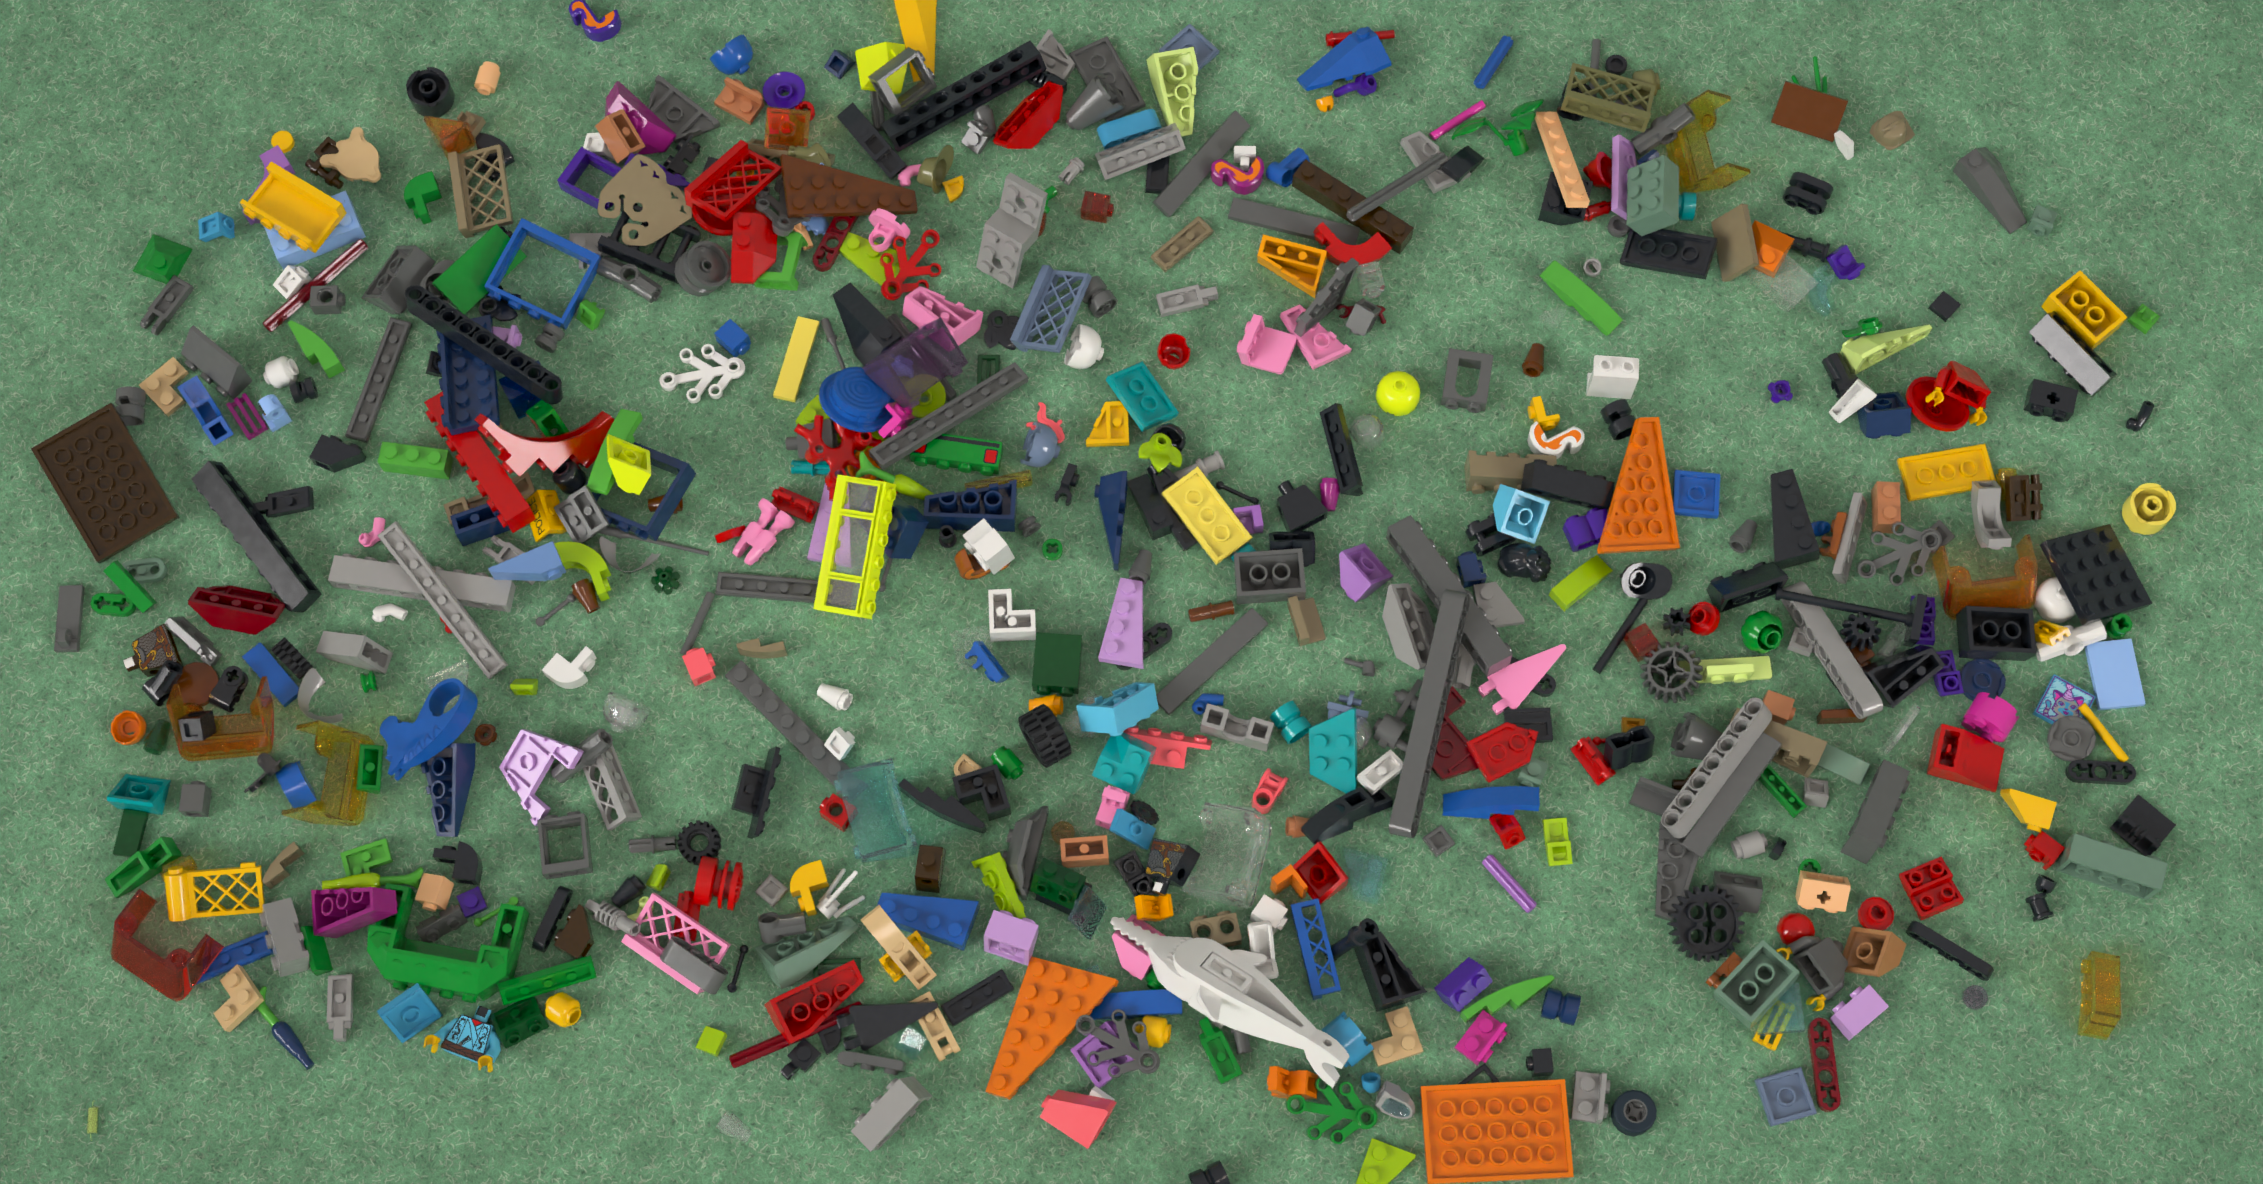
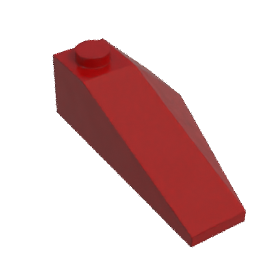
[764,960,864,1044]

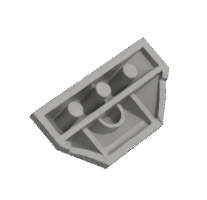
[1382,583,1435,670]

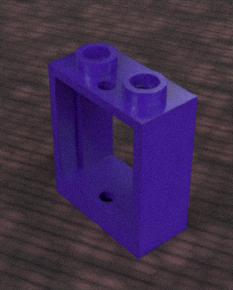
[557,147,622,210]

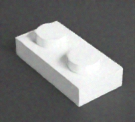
[1356,749,1403,795]

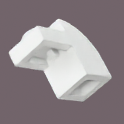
[542,646,596,689]

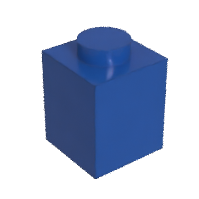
[714,319,751,357]

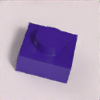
[456,886,488,919]

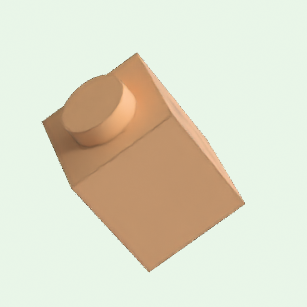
[415,873,454,912]

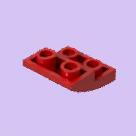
[1899,857,1964,921]

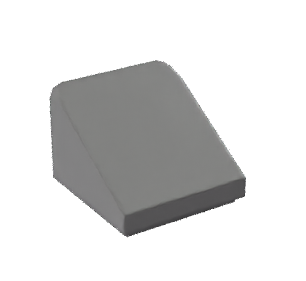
[1803,778,1829,808]

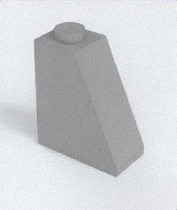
[316,631,393,674]

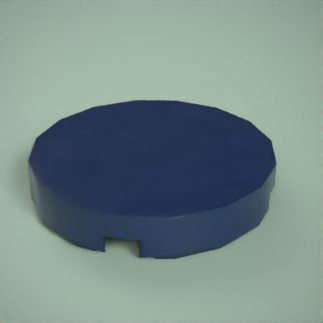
[1960,659,2006,701]

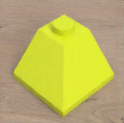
[855,42,908,94]
[607,434,651,495]

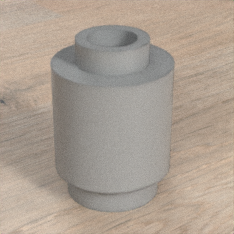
[1731,830,1768,859]

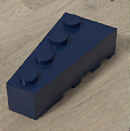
[924,479,1017,532]

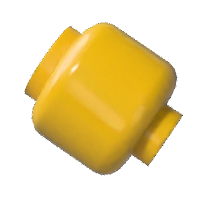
[545,992,581,1028]
[1135,1015,1171,1048]

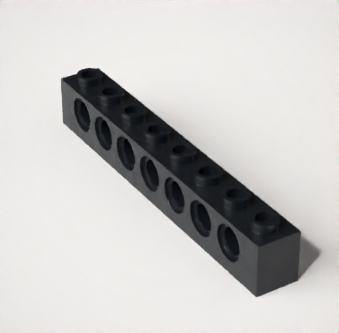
[881,41,1047,153]

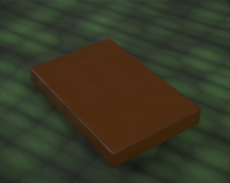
[1771,81,1848,142]

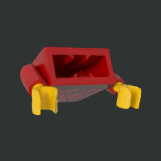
[1926,361,1991,426]

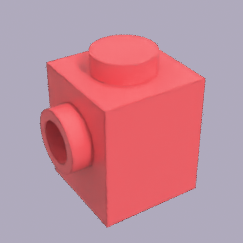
[682,648,716,686]

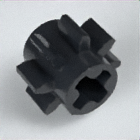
[1663,607,1691,636]

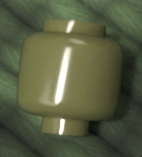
[1632,68,1661,97]

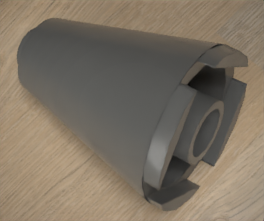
[1065,73,1126,131]
[1671,712,1723,760]

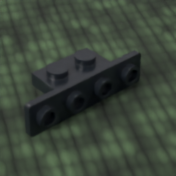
[731,746,781,839]

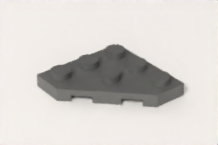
[1294,258,1359,337]

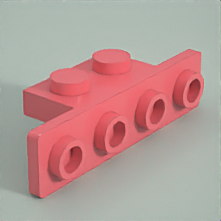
[1123,725,1212,769]

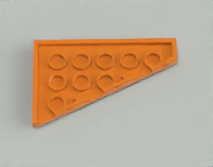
[985,956,1119,1100]

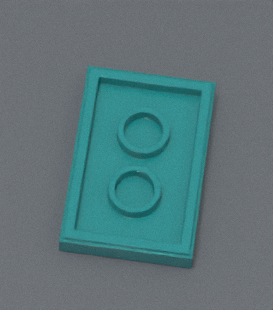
[1106,361,1179,432]

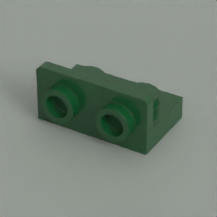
[490,996,549,1048]

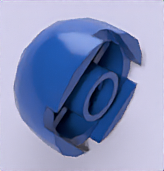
[710,34,753,75]

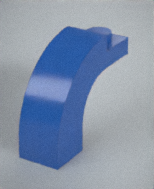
[177,375,234,446]

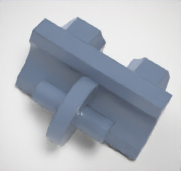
[1327,690,1369,731]

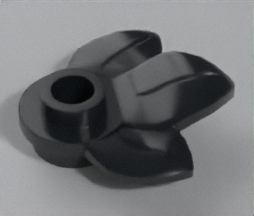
[479,285,521,322]
[984,310,1019,350]

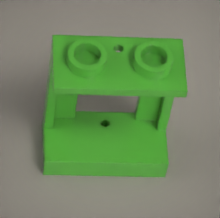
[754,231,808,291]

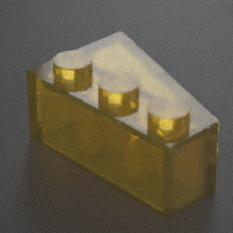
[2077,951,2121,1040]

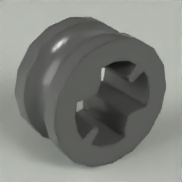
[1018,516,1041,537]

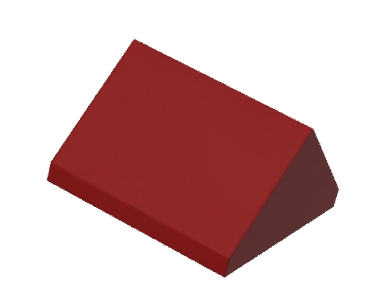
[1293,841,1349,904]

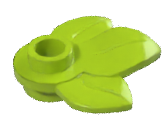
[1138,433,1182,472]

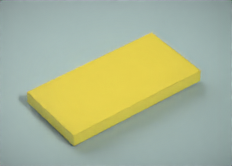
[1162,467,1253,565]

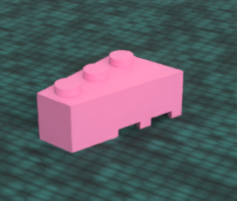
[902,286,983,351]

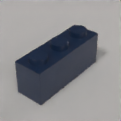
[450,503,510,547]

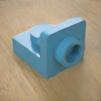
[198,212,235,242]

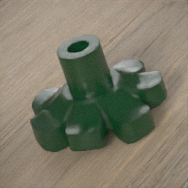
[651,566,680,595]

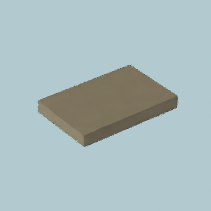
[1711,203,1759,282]

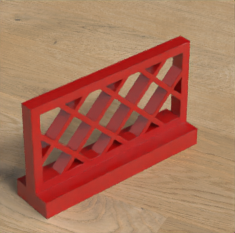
[684,140,782,222]

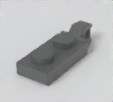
[165,616,222,666]

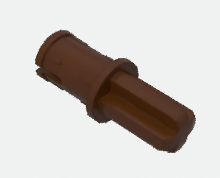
[1188,600,1235,622]

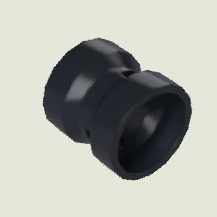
[289,377,318,403]

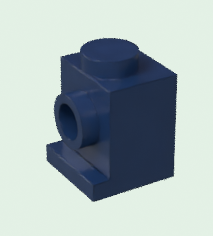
[1456,551,1487,588]

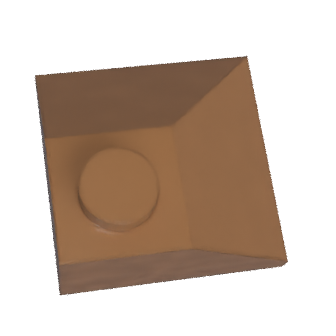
[1843,926,1906,977]

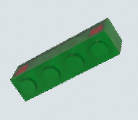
[909,434,1003,476]

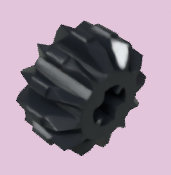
[1840,611,1881,652]

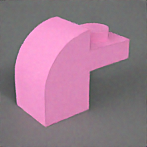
[1095,785,1130,829]

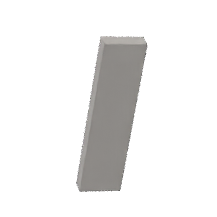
[1832,492,1868,584]

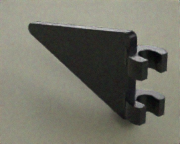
[836,1001,938,1051]

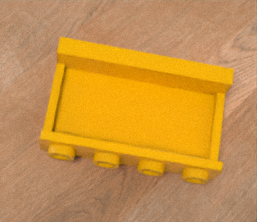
[240,161,347,253]

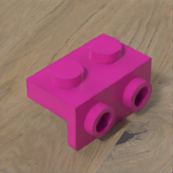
[878,402,915,438]

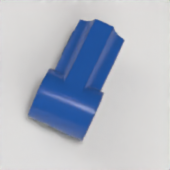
[1266,147,1310,188]

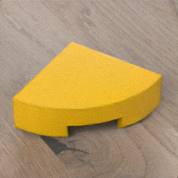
[942,175,964,203]

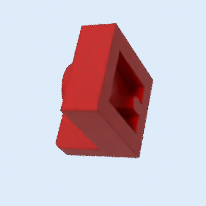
[1489,814,1526,849]

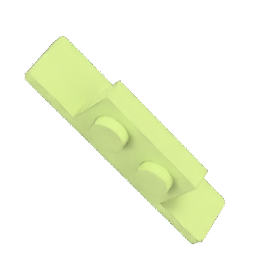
[1679,656,1772,684]

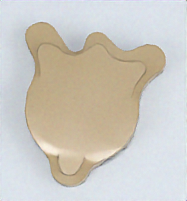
[320,127,381,183]

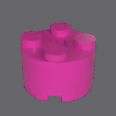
[1961,692,2019,743]

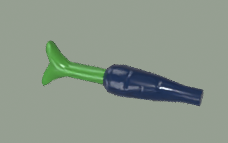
[256,986,314,1070]

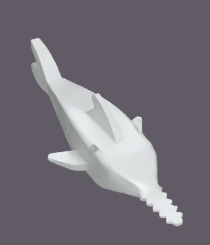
[1110,917,1350,1088]

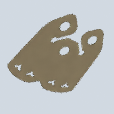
[597,154,692,246]

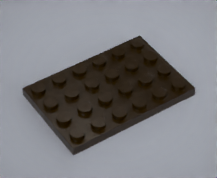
[31,403,180,564]

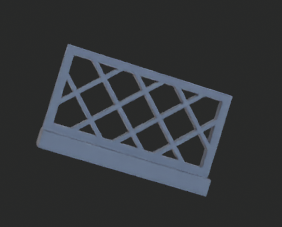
[1010,265,1092,353]

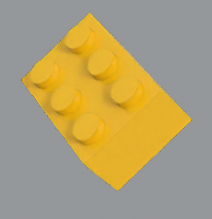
[2041,270,2127,349]

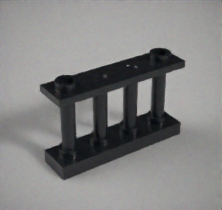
[598,198,701,284]

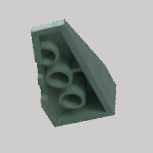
[755,916,858,989]

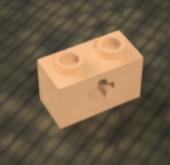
[1795,870,1851,913]

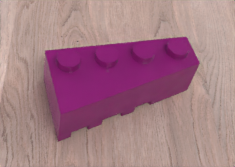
[311,887,397,938]

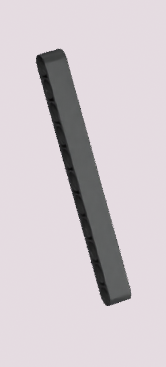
[1389,589,1470,838]

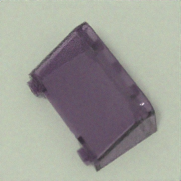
[862,317,968,409]

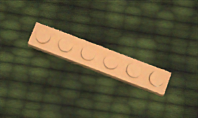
[1534,111,1590,208]

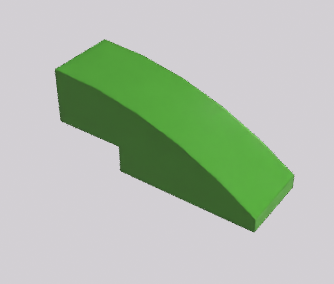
[287,320,345,379]

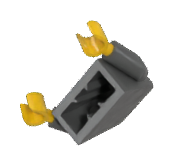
[1775,936,1848,1011]

